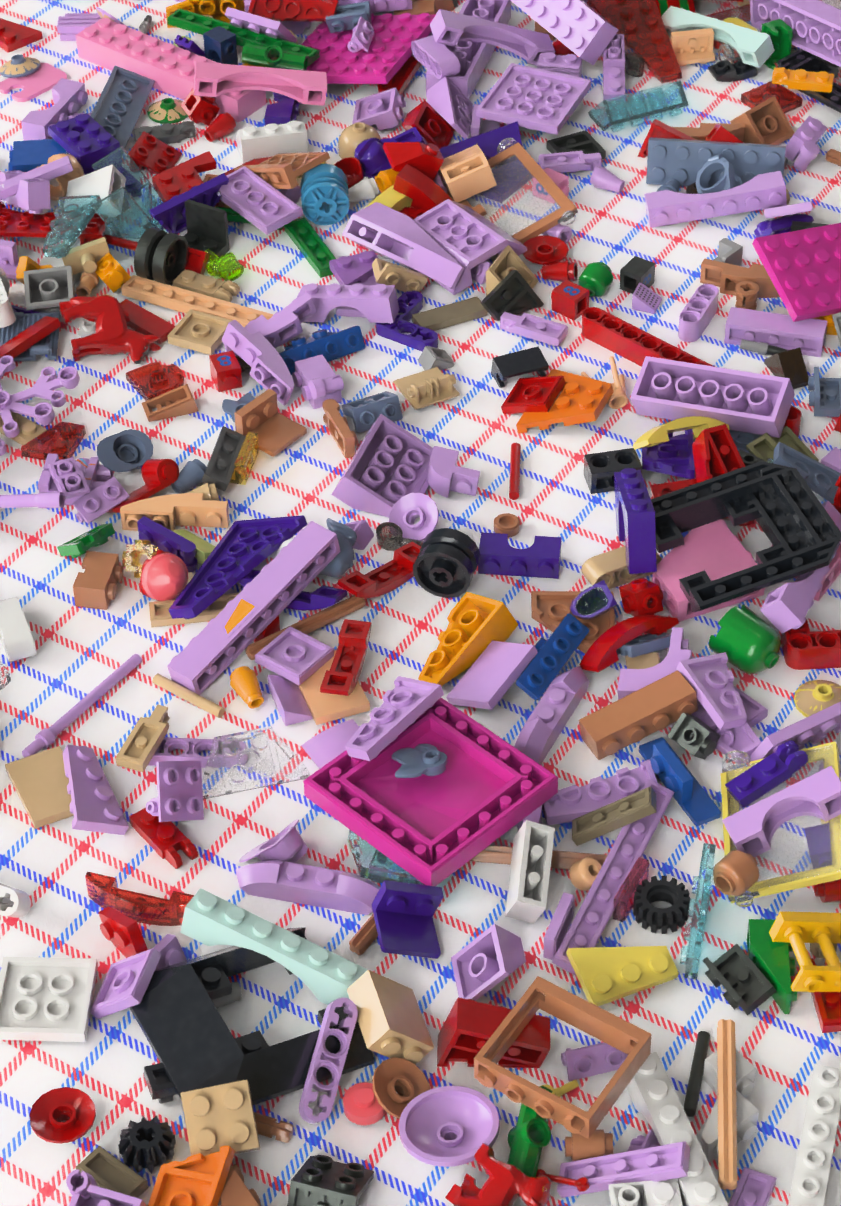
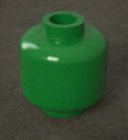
[578,262,614,297]

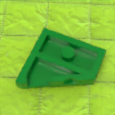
[57,523,116,559]

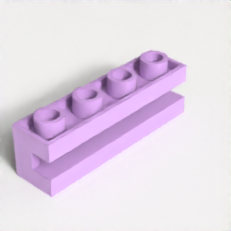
[724,307,828,357]

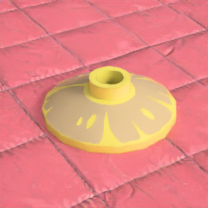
[794,680,841,717]

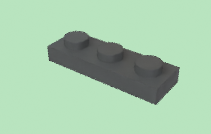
[201,426,246,492]

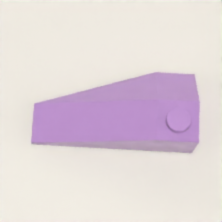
[426,76,474,139]

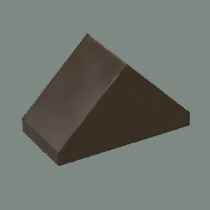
[764,347,808,389]

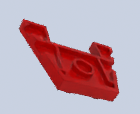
[152,151,221,205]

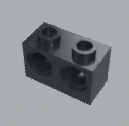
[583,448,642,494]

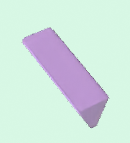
[267,675,312,726]

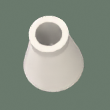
[348,177,379,203]

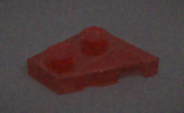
[21,421,86,461]

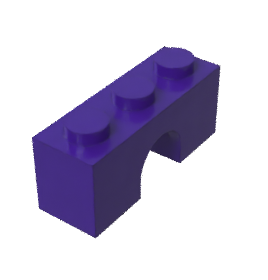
[478,532,562,579]

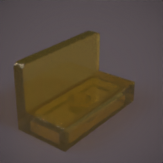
[229,432,259,485]

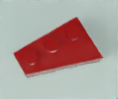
[437,997,551,1068]

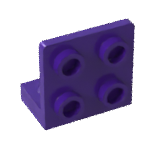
[371,880,444,959]

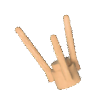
[581,356,629,409]

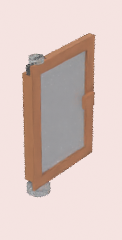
[445,138,578,257]

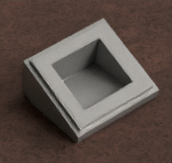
[418,346,455,371]

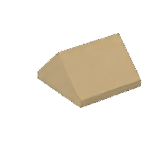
[486,245,539,296]

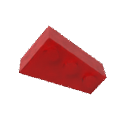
[692,424,745,483]

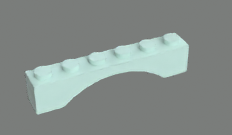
[656,6,775,68]
[180,888,368,1005]

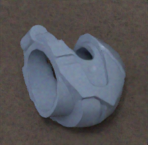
[696,154,743,194]

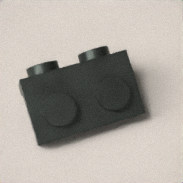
[702,943,777,1016]

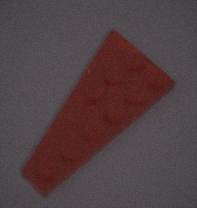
[588,0,682,84]

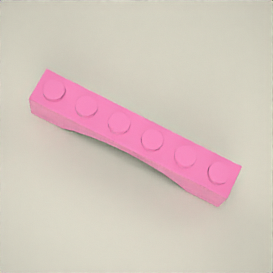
[194,62,327,106]

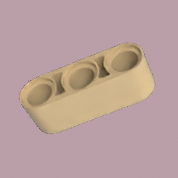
[581,546,662,590]

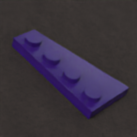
[439,122,523,173]

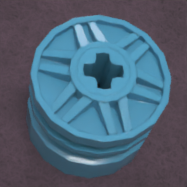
[300,163,350,226]

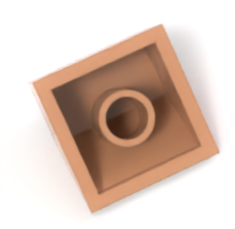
[730,96,794,145]

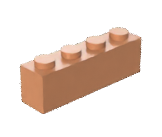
[579,670,698,760]

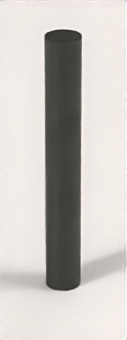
[683,1031,711,1117]

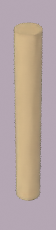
[152,673,225,718]

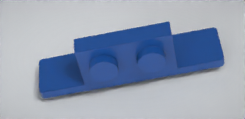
[279,325,366,375]
[515,613,589,701]
[638,737,721,826]

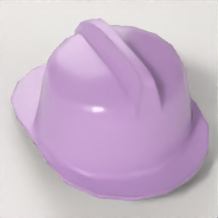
[239,819,308,863]

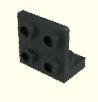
[183,199,230,264]
[287,1155,374,1206]

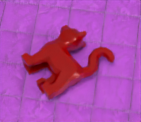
[445,1143,552,1206]

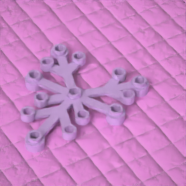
[0,355,80,456]

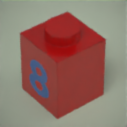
[551,280,589,321]
[209,350,242,392]

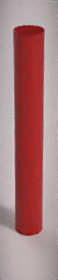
[509,442,521,500]

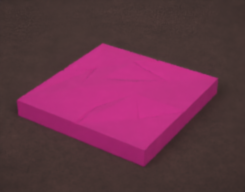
[303,698,558,886]

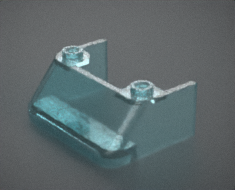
[92,146,164,239]

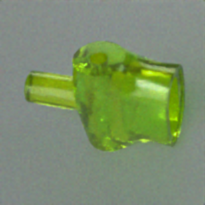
[204,249,244,281]

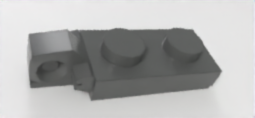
[133,121,196,144]

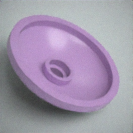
[399,1086,500,1167]

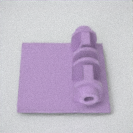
[146,760,204,822]

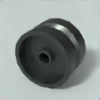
[134,227,188,286]

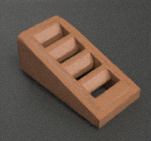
[141,384,199,422]

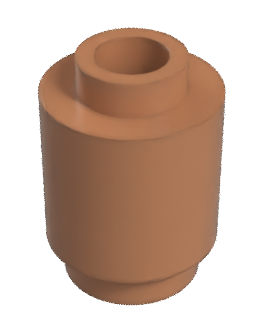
[564,1129,613,1161]

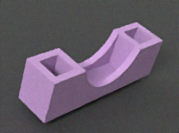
[21,78,88,141]
[0,170,51,214]
[297,283,399,323]
[722,766,841,857]

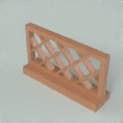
[234,152,330,189]

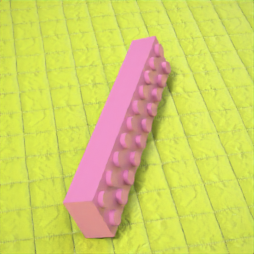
[76,18,266,123]

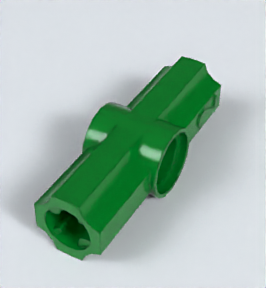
[241,43,309,71]
[507,1086,552,1177]

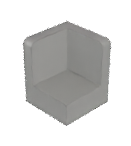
[714,237,743,266]

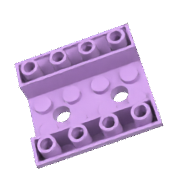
[413,199,527,295]

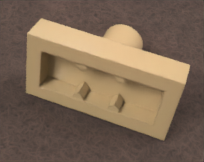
[60,237,111,275]

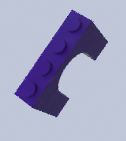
[614,468,657,574]

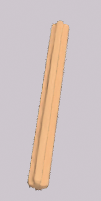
[717,1019,738,1191]

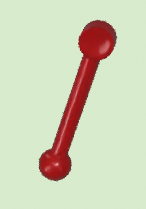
[536,1169,590,1192]

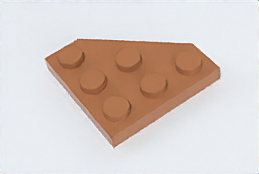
[531,591,615,654]

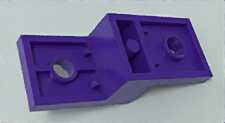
[48,113,145,200]

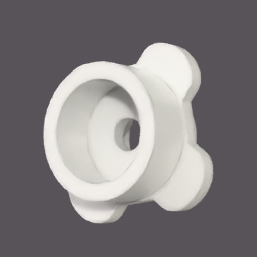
[77,320,96,338]

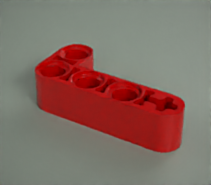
[781,619,841,670]

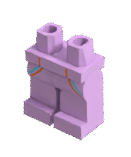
[38,453,114,505]

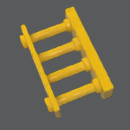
[769,911,841,992]

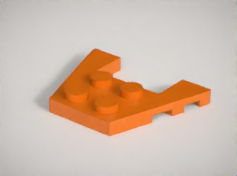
[516,369,614,433]

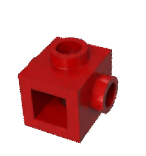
[181,88,221,126]
[619,578,664,616]

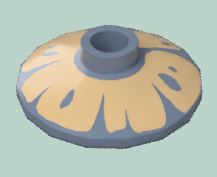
[0,54,41,78]

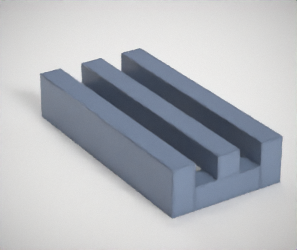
[616,633,671,658]

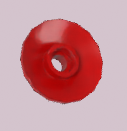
[522,236,568,265]
[29,1087,96,1144]

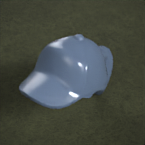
[317,518,357,578]

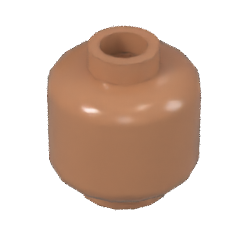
[713,850,759,896]

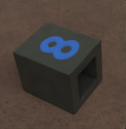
[619,256,655,294]

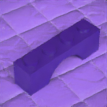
[264,92,302,126]

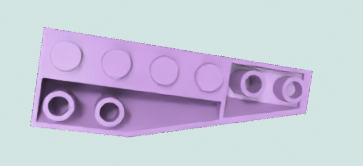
[342,202,465,289]

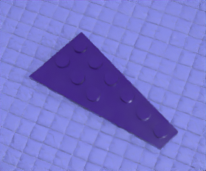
[168,515,307,619]

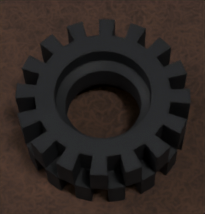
[633,876,690,934]

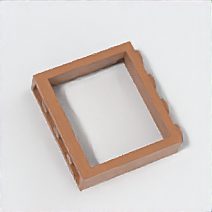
[474,976,652,1139]

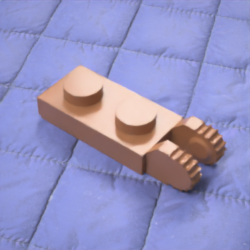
[322,399,358,459]

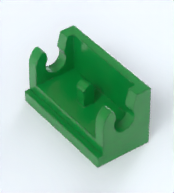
[761,19,793,70]

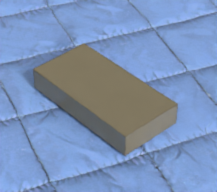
[75,1146,148,1198]

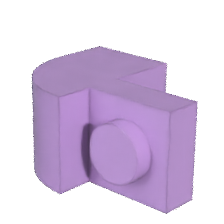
[428,446,480,498]

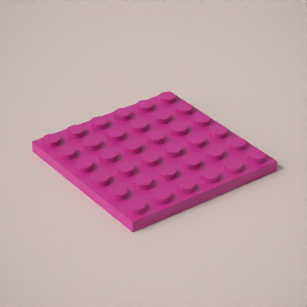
[301,13,435,84]

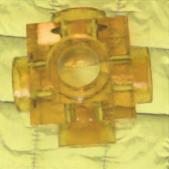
[122,540,158,578]

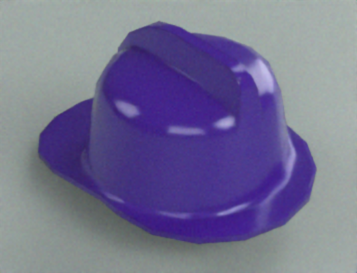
[354,138,398,177]

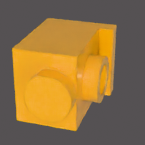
[94,252,131,293]

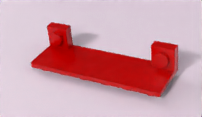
[0,211,110,245]

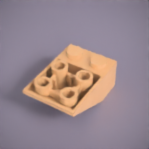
[439,144,497,202]

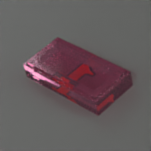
[613,857,649,923]

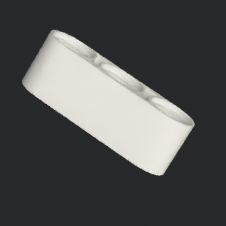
[0,596,37,662]

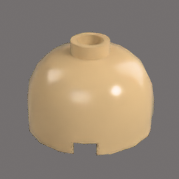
[338,122,381,159]

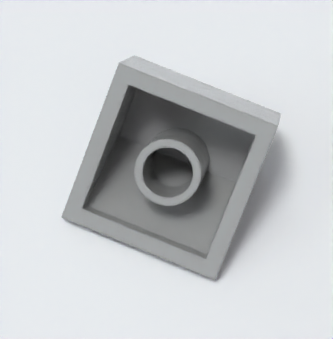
[23,265,76,310]

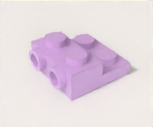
[352,87,406,131]

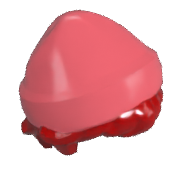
[140,550,188,601]

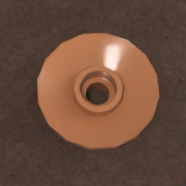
[372,1057,430,1119]

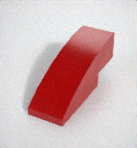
[393,164,453,211]

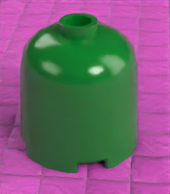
[708,604,781,674]

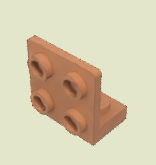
[234,389,307,457]

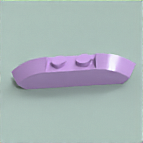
[514,666,590,765]
[235,860,380,915]

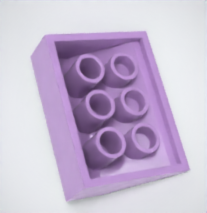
[331,414,433,517]

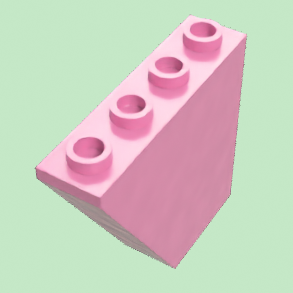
[652,519,765,622]

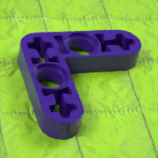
[376,290,438,352]

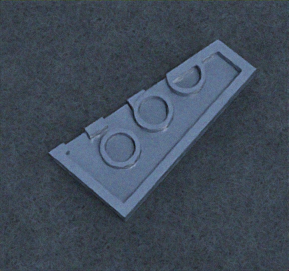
[773,442,841,504]

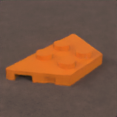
[147,1145,235,1206]

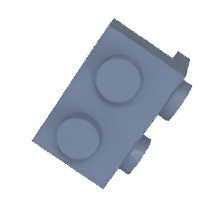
[326,1,371,33]
[808,367,841,417]

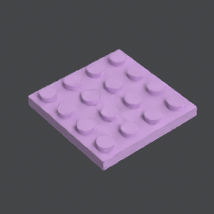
[476,63,591,135]

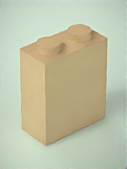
[347,970,434,1064]

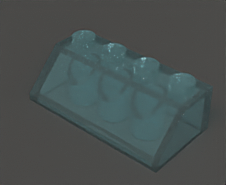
[588,80,689,133]

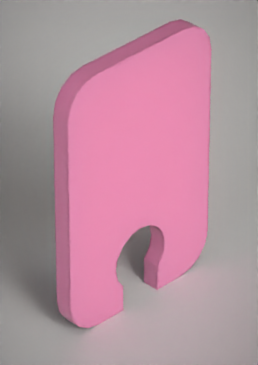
[0,62,67,102]

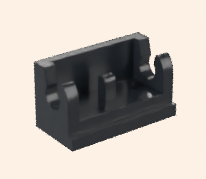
[491,346,549,388]

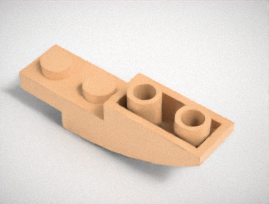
[120,493,230,531]

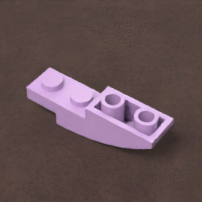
[603,33,626,102]
[223,292,316,356]
[222,320,295,406]

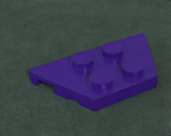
[149,173,229,234]
[642,429,695,479]

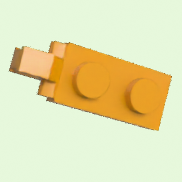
[772,67,834,93]

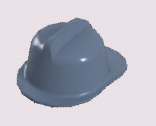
[97,429,153,473]

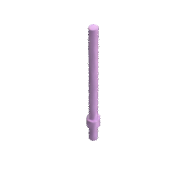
[22,653,142,758]

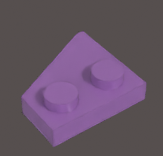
[329,250,378,285]

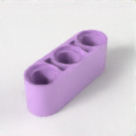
[411,35,460,79]
[678,284,719,342]

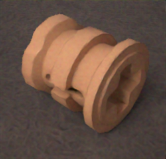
[735,281,759,310]

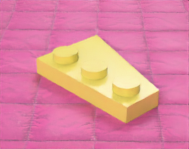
[566,946,679,1006]

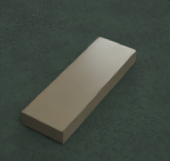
[412,296,488,331]
[572,787,656,846]

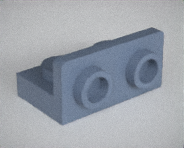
[341,391,403,433]

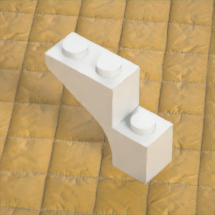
[701,1050,759,1163]

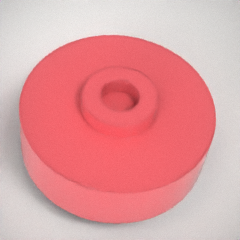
[343,1082,386,1125]

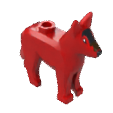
[59,295,161,364]

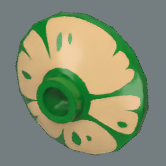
[147,98,188,124]

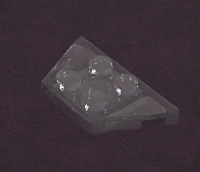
[202,726,310,800]

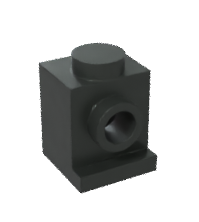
[667,712,721,760]

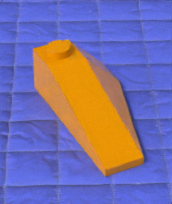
[166,0,245,28]
[418,592,518,687]

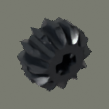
[118,1115,176,1174]

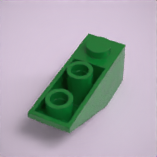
[746,919,797,1014]

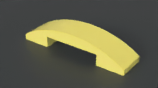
[633,416,730,450]

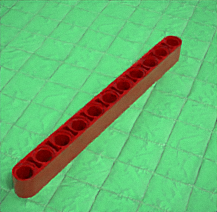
[581,307,802,437]

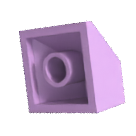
[451,923,526,1001]

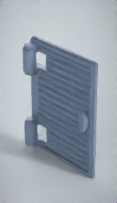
[0,312,61,362]

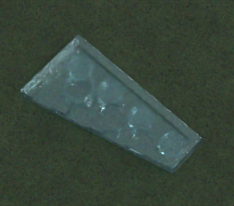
[42,195,102,258]
[680,843,716,980]

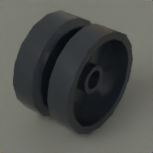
[413,528,480,598]

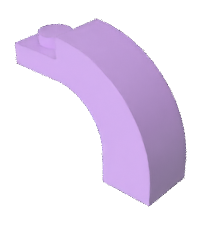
[617,627,692,700]

